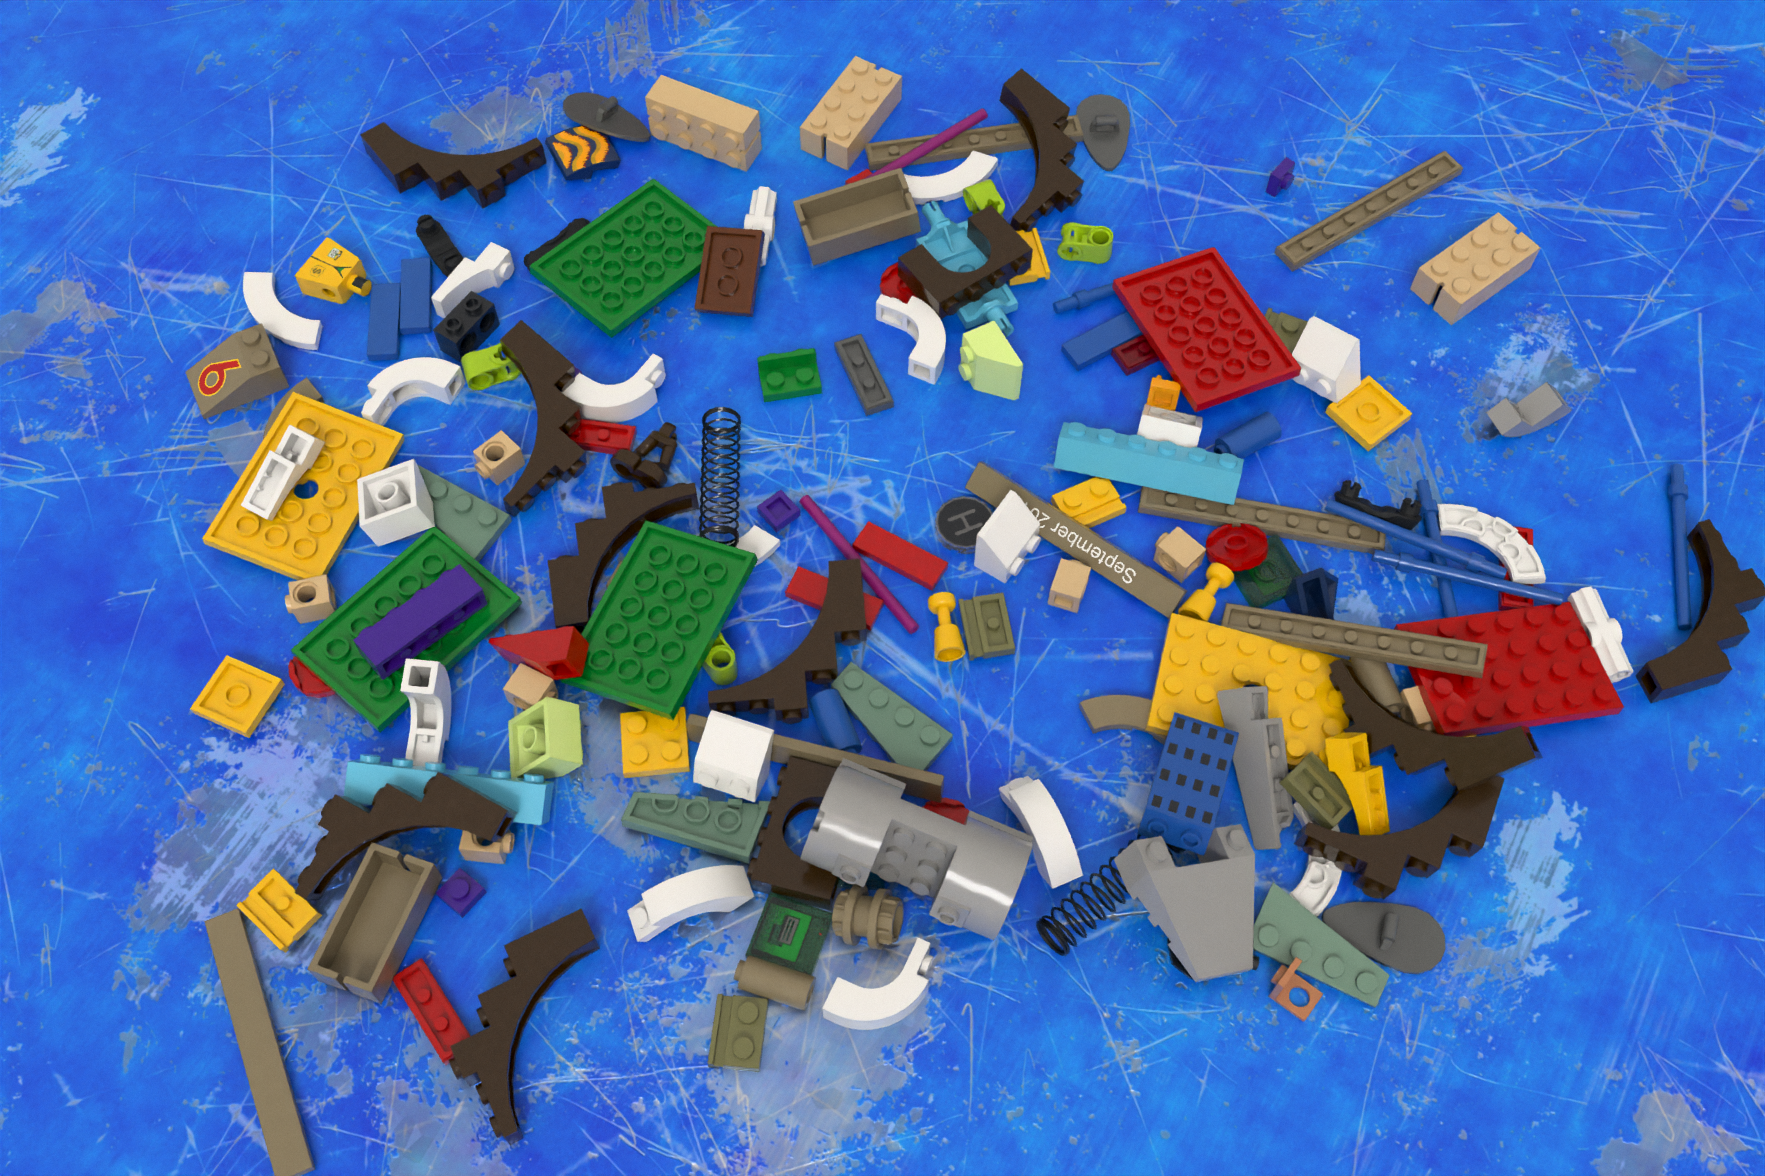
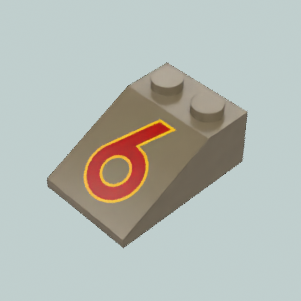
[186,323,290,419]

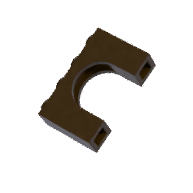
[898,205,1033,319]
[747,756,840,911]

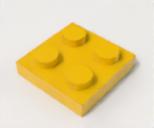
[1325,375,1412,451]
[190,655,285,738]
[620,707,690,778]

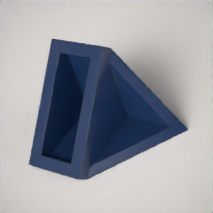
[1284,568,1339,620]

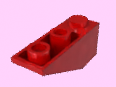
[488,626,589,680]

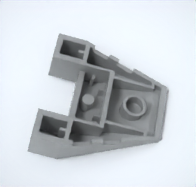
[1114,824,1255,982]

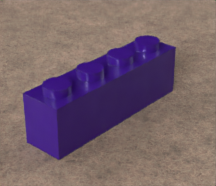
[353,564,488,680]

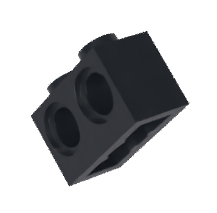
[433,291,500,362]

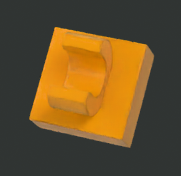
[1146,375,1181,411]

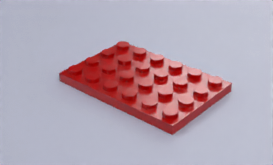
[1112,247,1301,412]
[1394,602,1624,737]

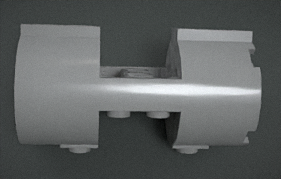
[800,758,1033,941]

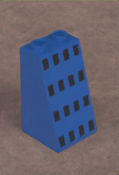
[1137,712,1239,856]

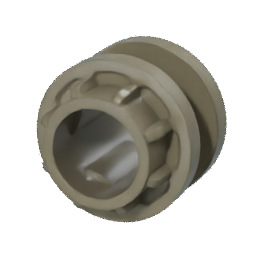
[832,884,904,950]

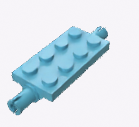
[916,201,1018,337]

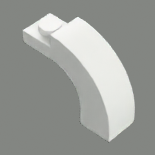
[876,294,946,385]
[562,354,666,423]
[361,357,466,426]
[400,658,451,767]
[999,776,1083,889]
[627,865,754,942]
[822,938,934,1030]

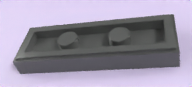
[834,334,894,416]

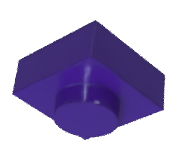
[1266,157,1295,197]
[757,490,801,533]
[436,868,487,918]

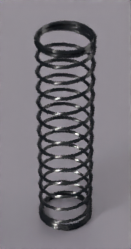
[699,407,741,547]
[1036,834,1185,956]

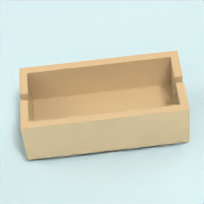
[800,56,902,171]
[645,75,762,172]
[1410,212,1540,325]

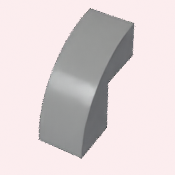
[1486,382,1572,437]

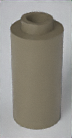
[1349,657,1405,716]
[734,955,816,1011]

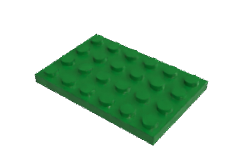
[530,178,717,338]
[560,521,758,720]
[291,526,522,733]

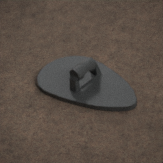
[563,92,650,142]
[1076,94,1130,171]
[1322,902,1445,974]

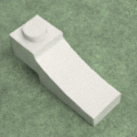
[431,242,515,318]
[241,425,325,521]

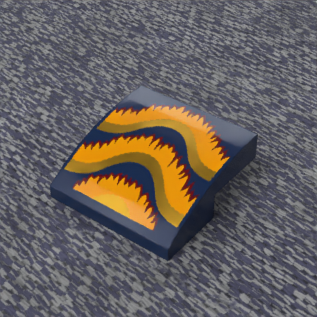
[545,125,620,180]

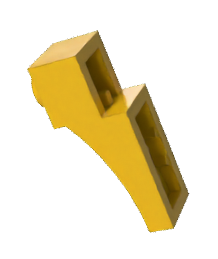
[1325,732,1390,835]

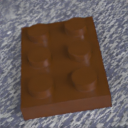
[695,226,765,317]

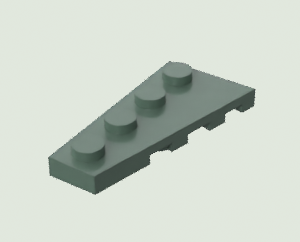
[417,464,512,562]
[831,662,953,771]
[621,792,770,864]
[1253,882,1390,1008]

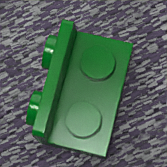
[757,348,822,403]

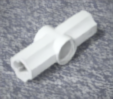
[744,186,777,267]
[1568,586,1634,683]

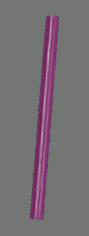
[862,108,988,180]
[799,495,919,634]

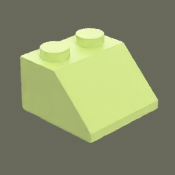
[958,321,1023,400]
[508,697,583,779]

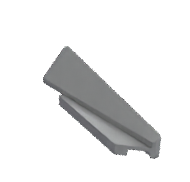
[1217,686,1294,850]

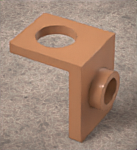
[1268,957,1323,1022]

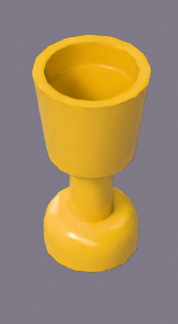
[1178,563,1235,622]
[927,592,966,662]

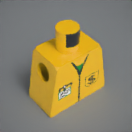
[294,237,372,304]

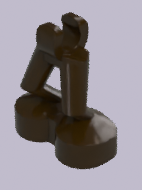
[610,422,677,489]

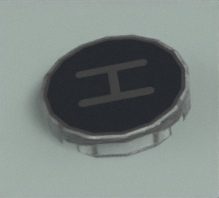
[934,496,993,554]

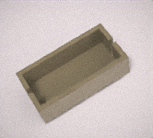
[793,168,921,266]
[307,842,443,1004]

